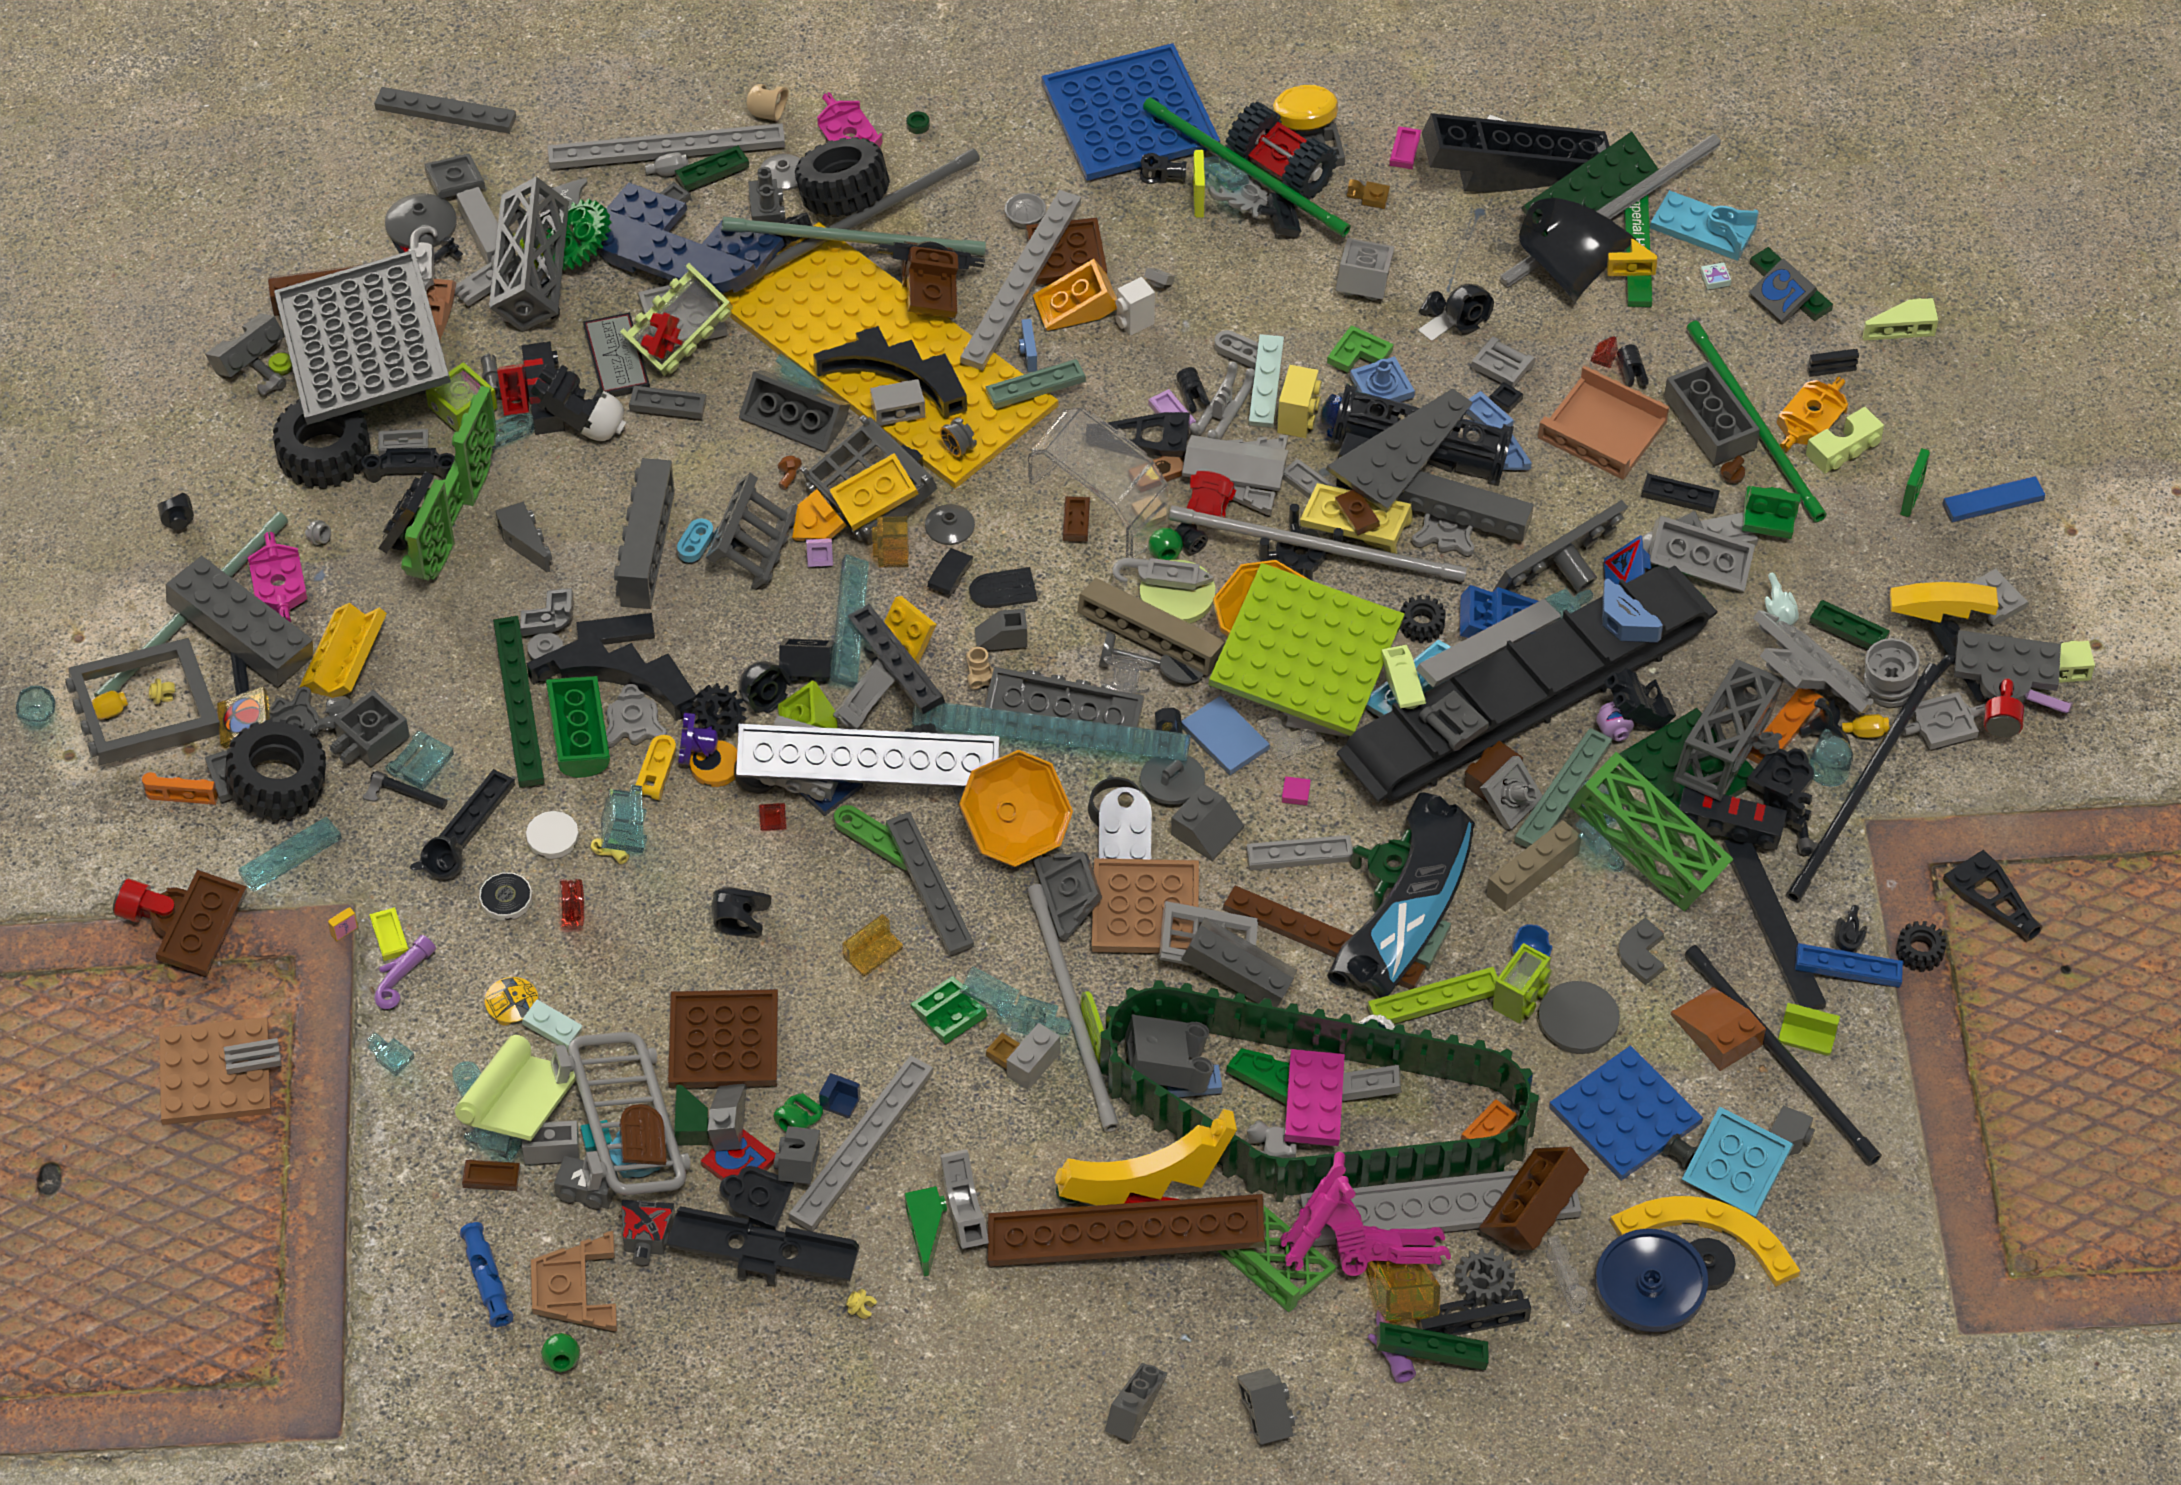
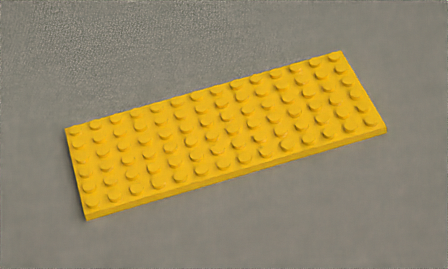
[717,222,1059,489]

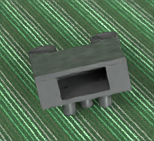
[1125,1015,1214,1093]

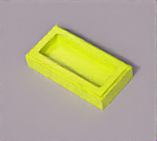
[369,907,409,961]

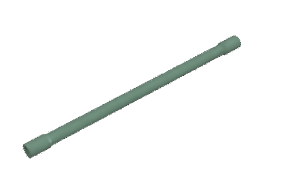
[722,216,986,256]
[94,512,288,698]

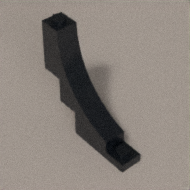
[526,632,696,721]

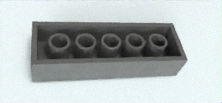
[614,458,675,609]
[166,555,313,687]

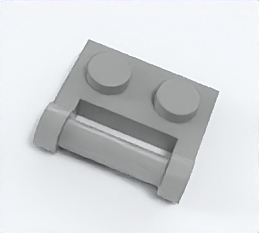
[1471,336,1536,387]
[1966,568,2028,626]

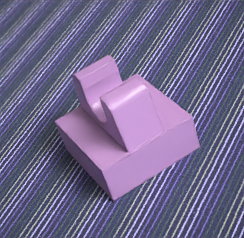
[806,539,833,567]

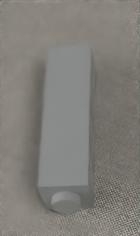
[456,187,506,264]

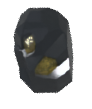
[1155,707,1183,753]

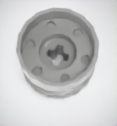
[1863,638,1920,707]

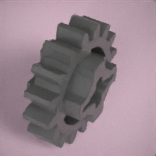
[1455,1248,1515,1306]

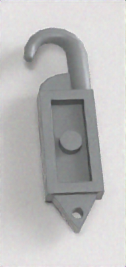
[408,226,438,291]
[1112,558,1214,590]

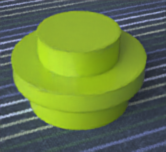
[268,353,292,376]

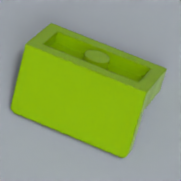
[1778,1003,1840,1056]

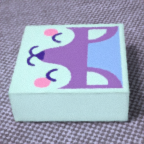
[1700,263,1731,290]

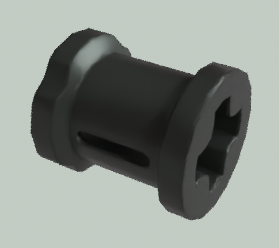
[1663,1133,1698,1169]

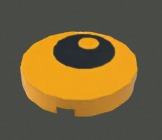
[690,740,737,787]

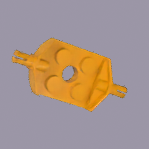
[1777,377,1848,452]

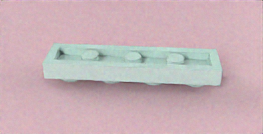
[1249,334,1284,428]

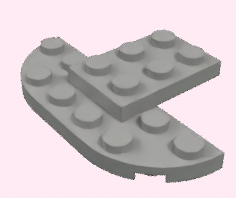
[1753,610,1873,714]

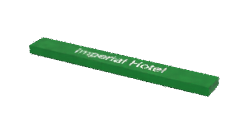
[1624,194,1652,307]

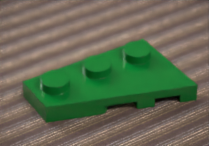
[1226,1048,1290,1105]

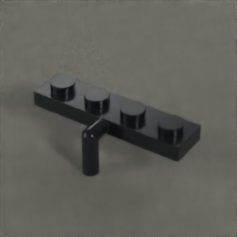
[1931,620,1990,702]

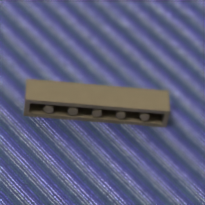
[1077,577,1226,676]

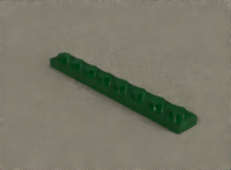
[493,616,545,788]

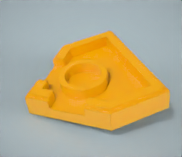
[792,489,847,541]

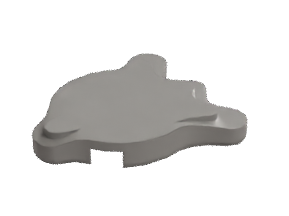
[1412,513,1475,556]
[606,684,667,747]

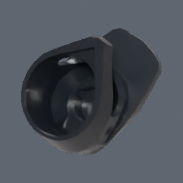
[711,887,772,936]

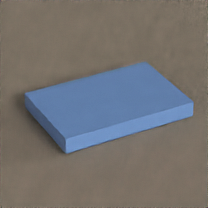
[1181,695,1270,775]

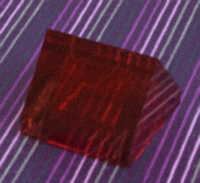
[1590,336,1618,368]
[759,803,787,831]

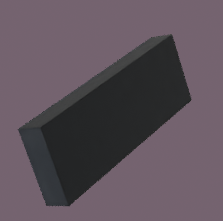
[1641,473,1720,514]
[576,613,655,644]

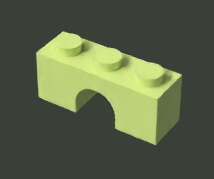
[1806,407,1884,474]

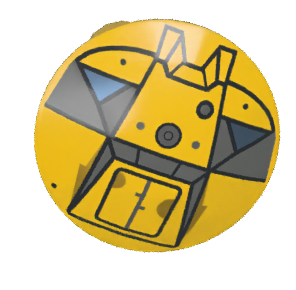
[485,977,538,1026]

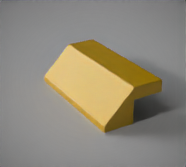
[299,603,387,698]

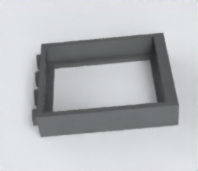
[65,638,220,766]

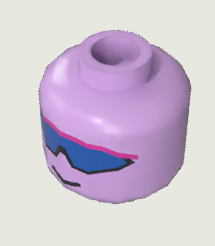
[1596,702,1634,741]

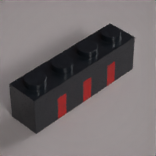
[521,341,565,435]
[1678,786,1787,850]

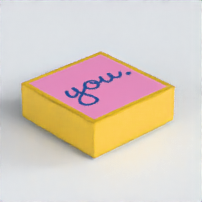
[328,907,358,942]

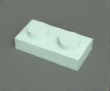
[522,1000,582,1050]

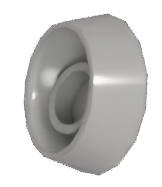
[1005,193,1046,229]

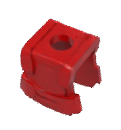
[1187,471,1237,518]

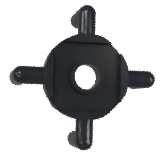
[1259,504,1344,581]

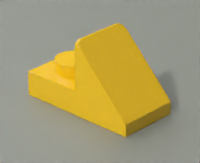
[1607,239,1657,276]

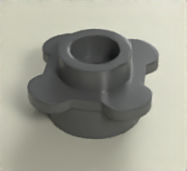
[1753,732,1782,754]

